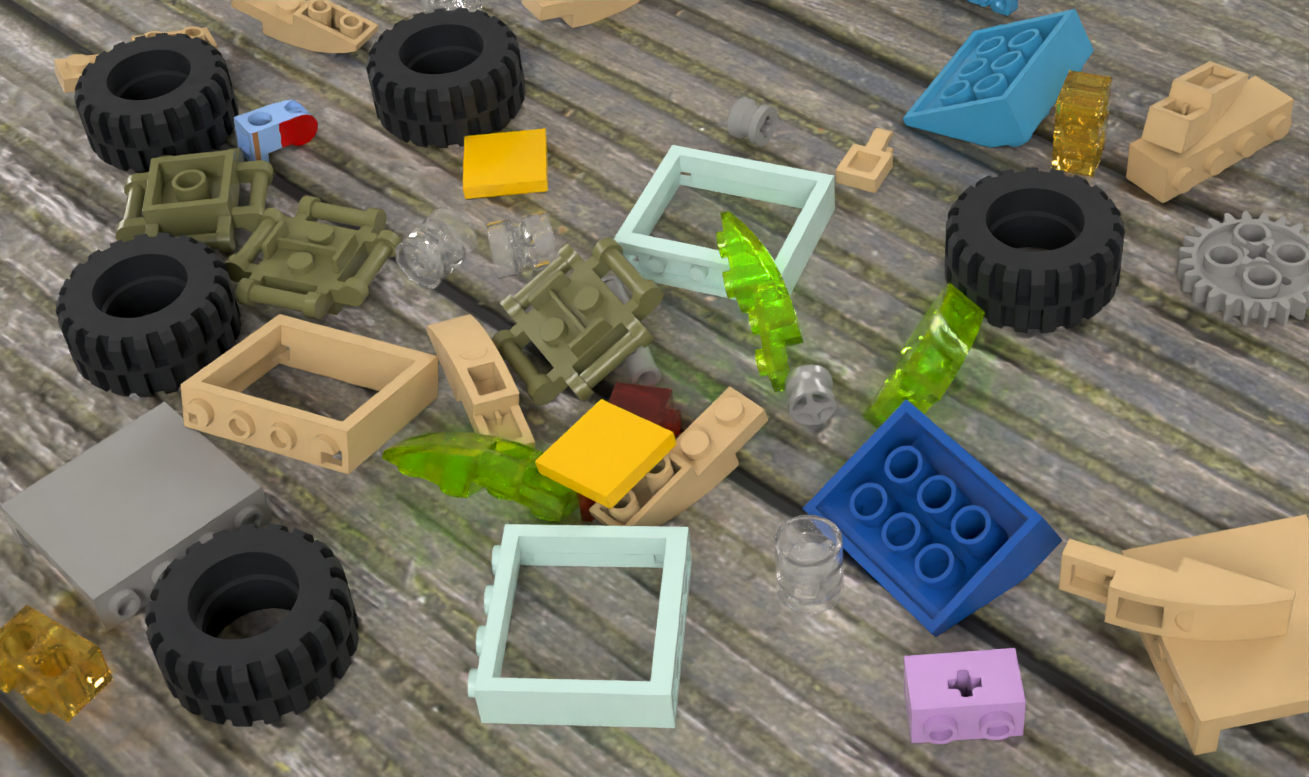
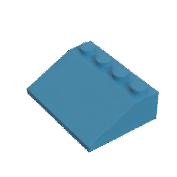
[902,9,1094,148]

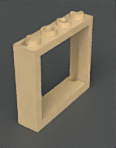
[181,314,438,475]

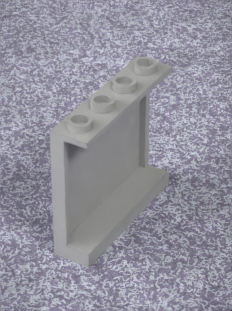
[0,401,273,632]

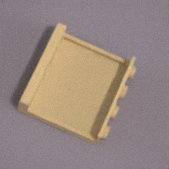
[1121,514,1309,755]

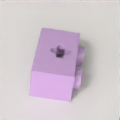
[904,648,1026,744]

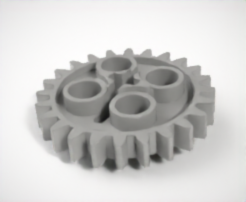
[1177,211,1309,327]

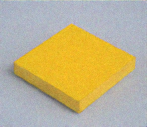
[463,128,548,199]
[535,399,677,509]

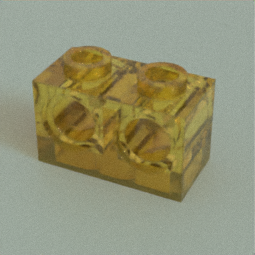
[1052,70,1112,177]
[0,605,113,723]

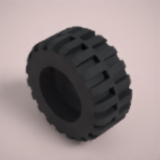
[366,8,526,149]
[74,33,239,173]
[945,167,1125,333]
[56,233,241,398]
[145,523,359,727]

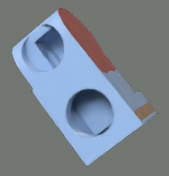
[234,99,318,163]

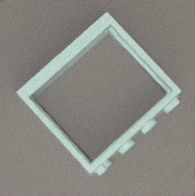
[614,145,835,310]
[468,524,692,728]

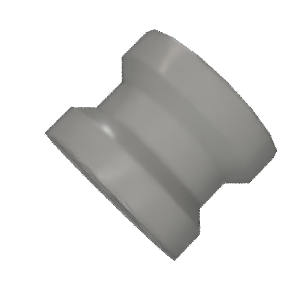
[727,97,778,146]
[785,364,837,426]

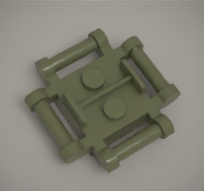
[116,147,274,253]
[225,195,402,320]
[491,237,663,405]

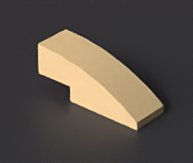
[1141,61,1249,154]

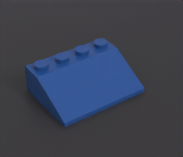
[802,399,1063,637]

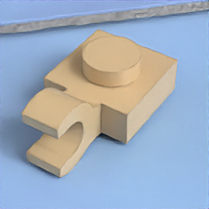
[835,127,894,193]

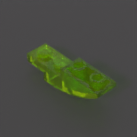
[716,211,804,392]
[862,282,985,429]
[381,432,582,522]

